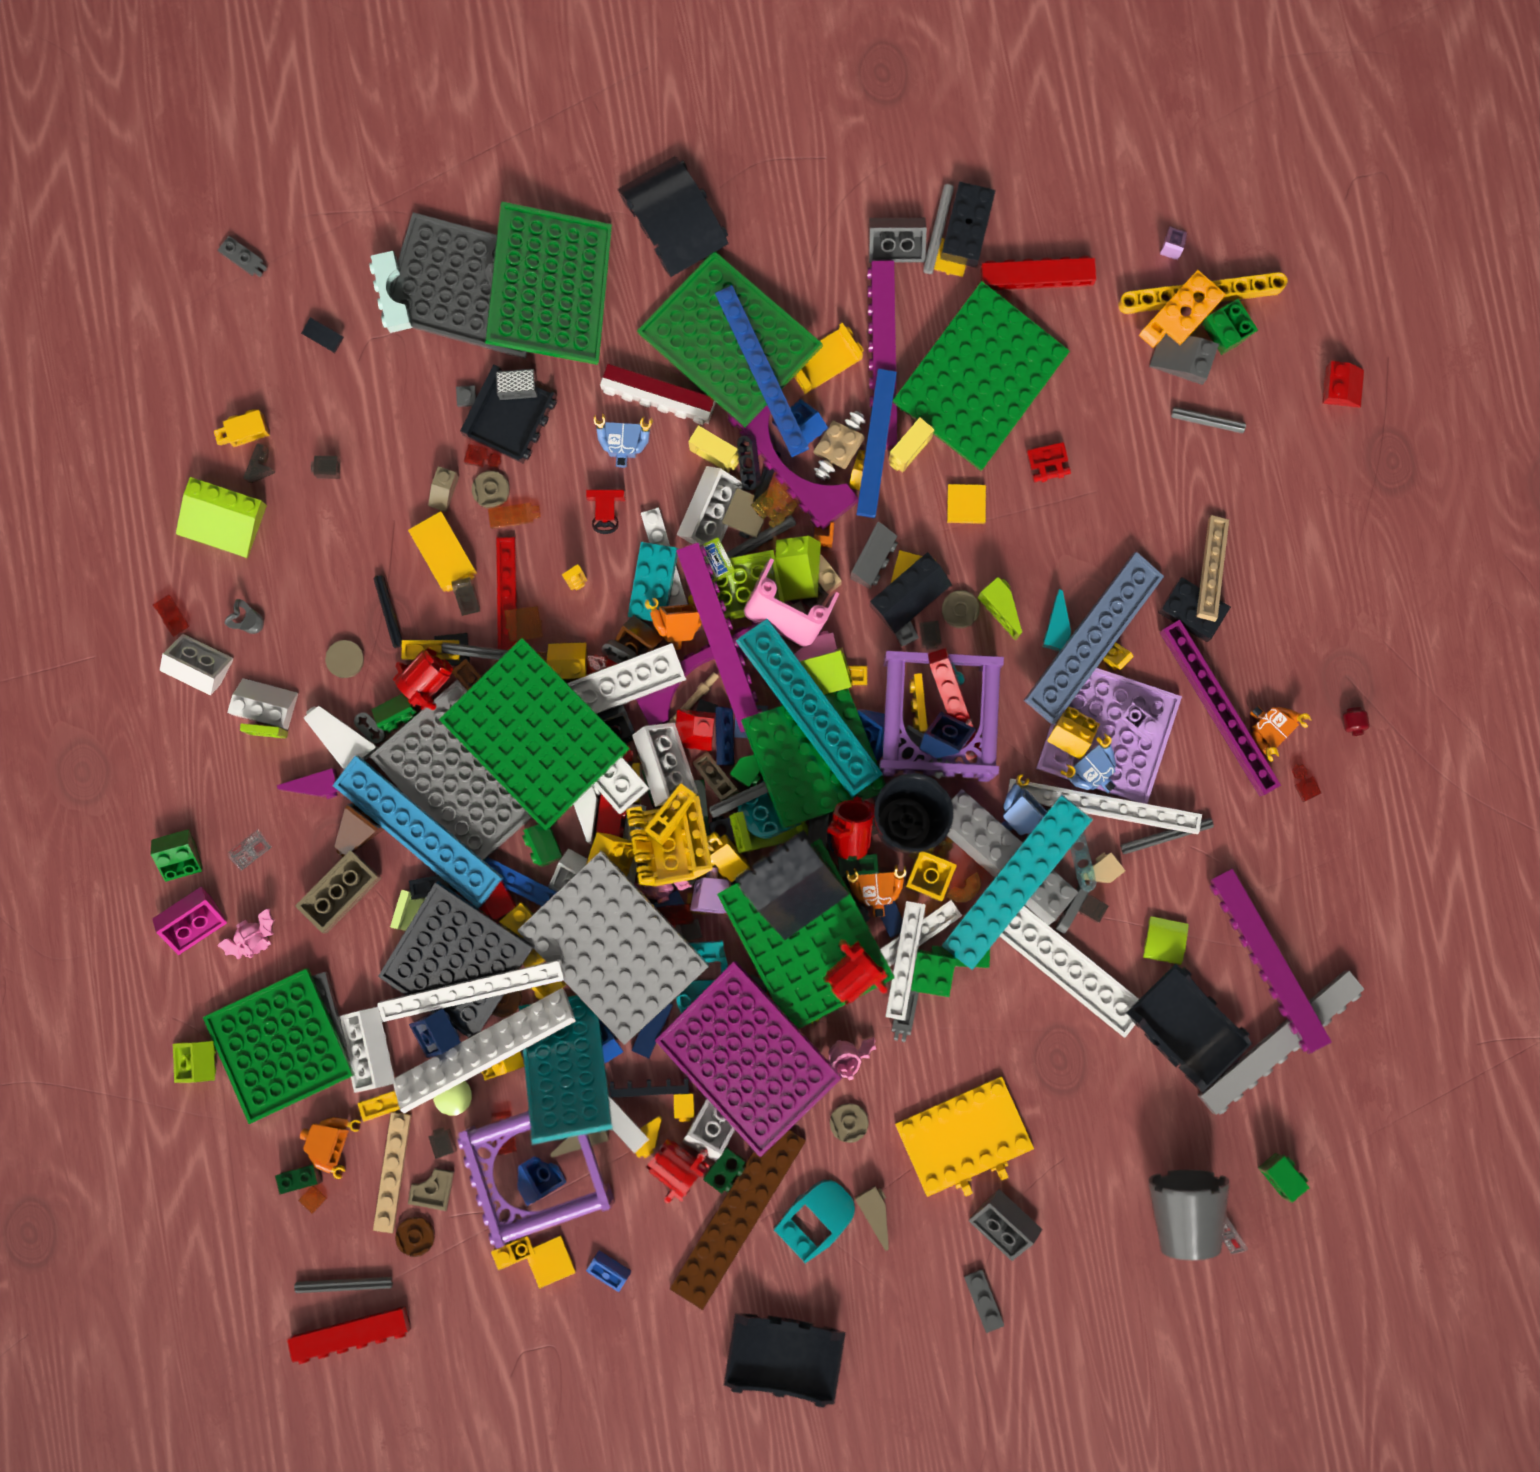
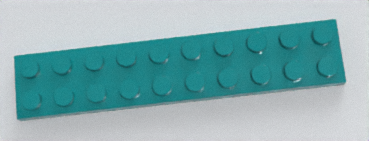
[736,619,883,797]
[942,795,1093,970]

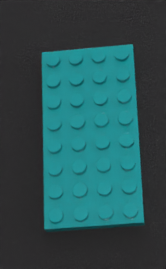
[519,995,613,1144]

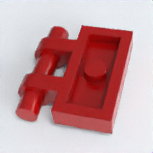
[1026,442,1071,482]

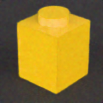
[674,1093,695,1122]

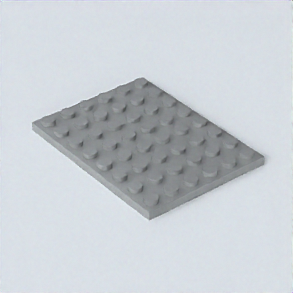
[370,680,532,861]
[517,851,709,1045]

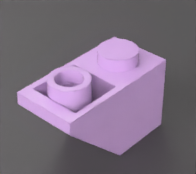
[1121,702,1164,743]

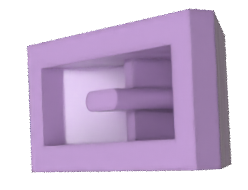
[1160,227,1187,260]

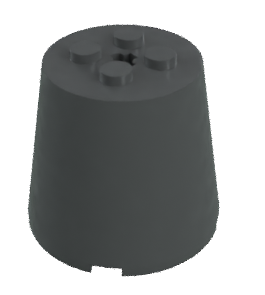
[1148,1170,1229,1260]

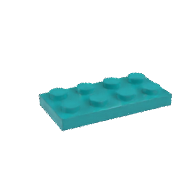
[628,542,679,621]

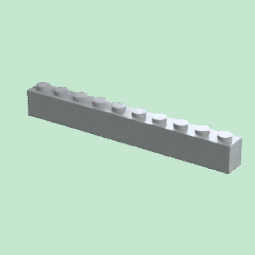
[1198,971,1364,1115]

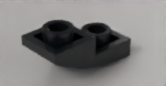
[301,317,344,353]

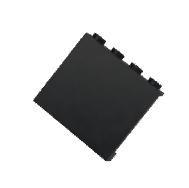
[460,364,557,464]

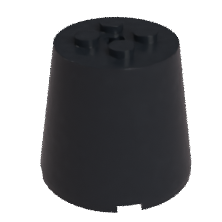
[874,773,954,853]

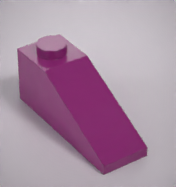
[276,768,340,799]

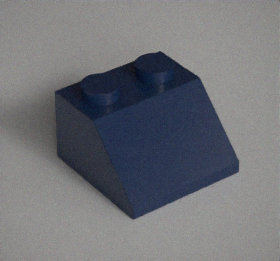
[919,711,976,758]
[409,1008,461,1058]

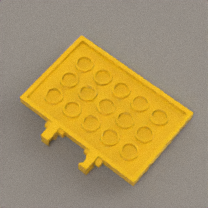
[895,1076,1034,1197]

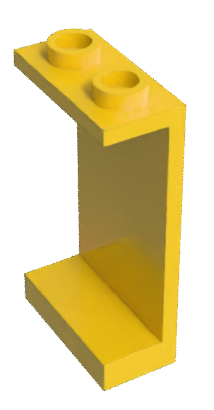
[794,323,864,394]
[408,511,477,592]

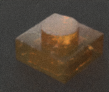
[298,1186,327,1214]

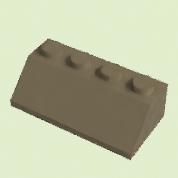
[295,850,382,933]

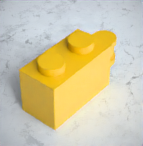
[214,409,270,447]
[707,831,750,882]

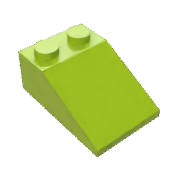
[775,536,821,601]
[978,577,1022,641]

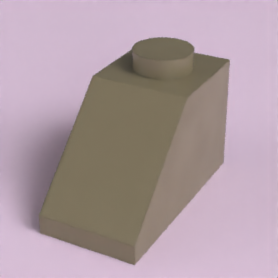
[428,466,459,512]

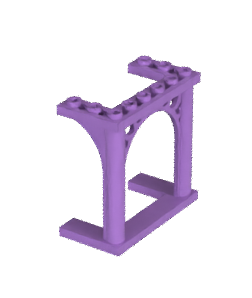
[879,651,1004,782]
[457,1111,615,1249]

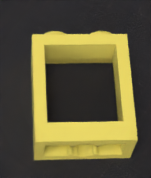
[888,418,935,472]
[688,425,739,473]

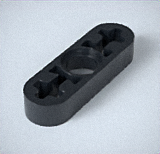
[737,435,761,491]

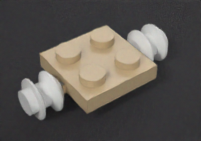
[813,411,866,480]

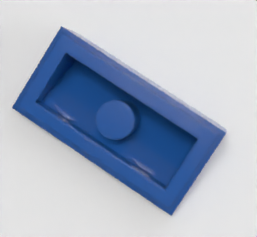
[586,1251,631,1292]

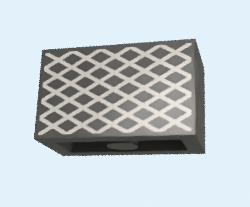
[496,369,537,400]

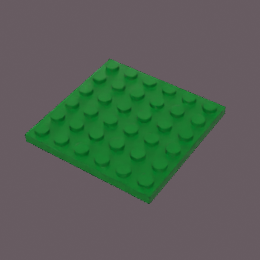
[741,688,886,829]
[203,968,355,1124]

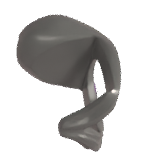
[224,599,264,634]

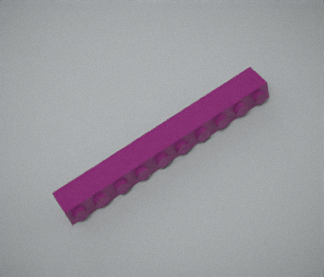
[867,261,897,450]
[676,542,762,733]
[1160,620,1281,797]
[1209,869,1332,1054]

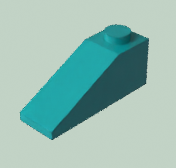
[1042,589,1071,652]

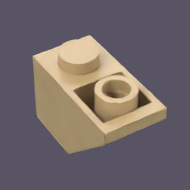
[1078,852,1125,883]

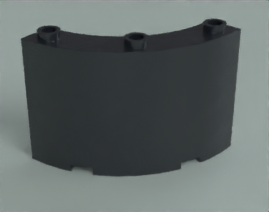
[617,156,729,277]
[1126,964,1252,1093]
[724,1313,846,1408]

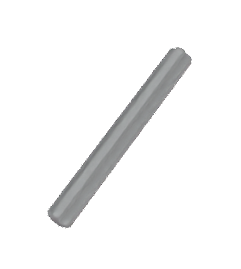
[923,184,954,274]

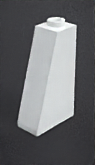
[304,706,378,770]

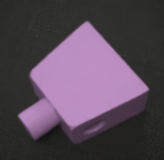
[691,868,729,914]

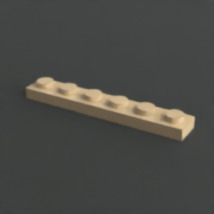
[1196,515,1229,622]
[373,1112,411,1233]

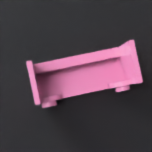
[744,559,840,646]

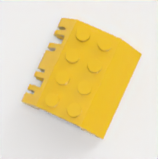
[626,796,713,886]

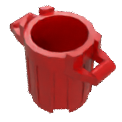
[393,647,453,710]
[827,797,875,859]
[823,940,888,1005]
[645,1139,710,1204]

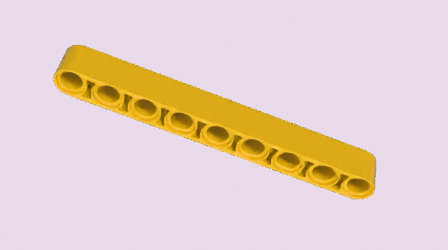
[1118,273,1288,314]

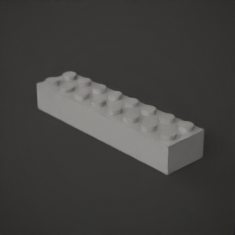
[947,789,1079,925]

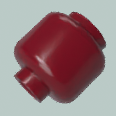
[1342,707,1370,736]

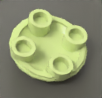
[433,1081,472,1115]

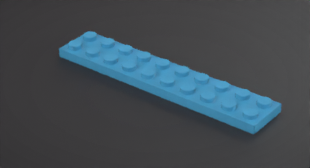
[333,755,504,908]

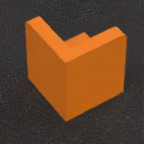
[814,522,834,548]

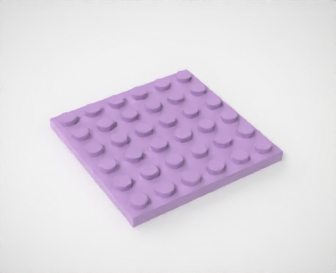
[1036,668,1182,804]

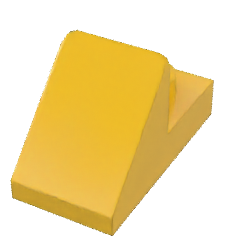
[1103,642,1134,671]

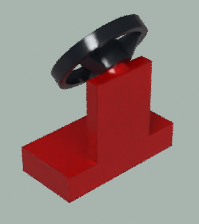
[586,490,625,534]

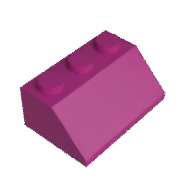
[152,887,227,955]

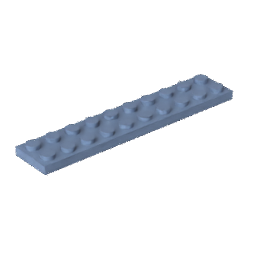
[1023,552,1164,725]

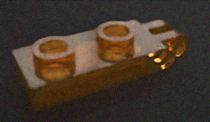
[488,503,541,529]

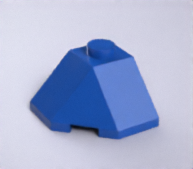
[858,709,885,761]
[517,1156,567,1206]

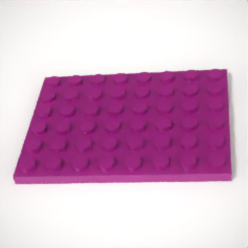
[655,961,843,1157]

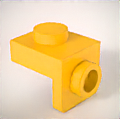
[532,980,566,1000]

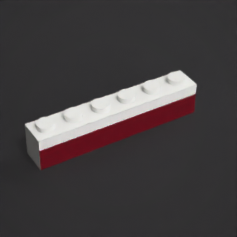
[600,364,716,425]

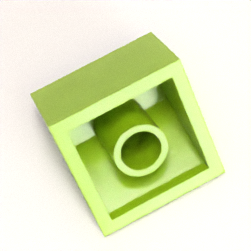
[173,1041,216,1083]

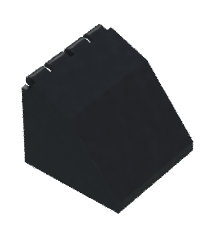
[734,830,849,940]

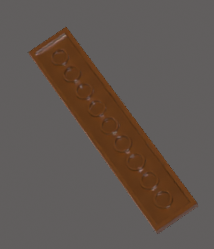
[670,1130,806,1310]

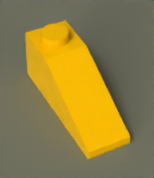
[645,783,696,845]

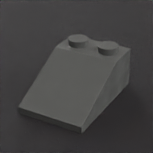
[1149,334,1219,385]

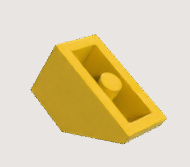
[636,1115,662,1158]

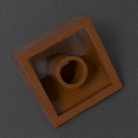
[611,615,664,660]

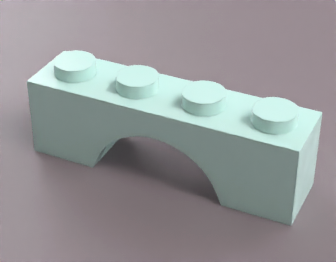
[369,251,412,333]

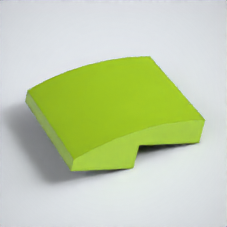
[1143,916,1189,965]

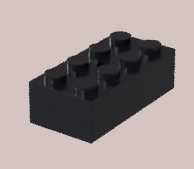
[940,181,996,268]

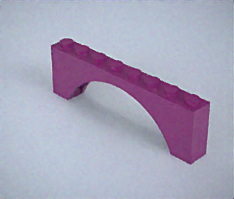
[727,405,858,530]
[636,622,758,726]

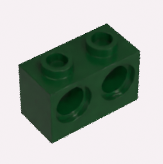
[838,854,879,877]
[703,1146,746,1194]
[275,1164,323,1195]

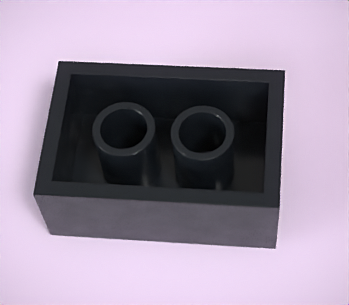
[1158,577,1231,642]

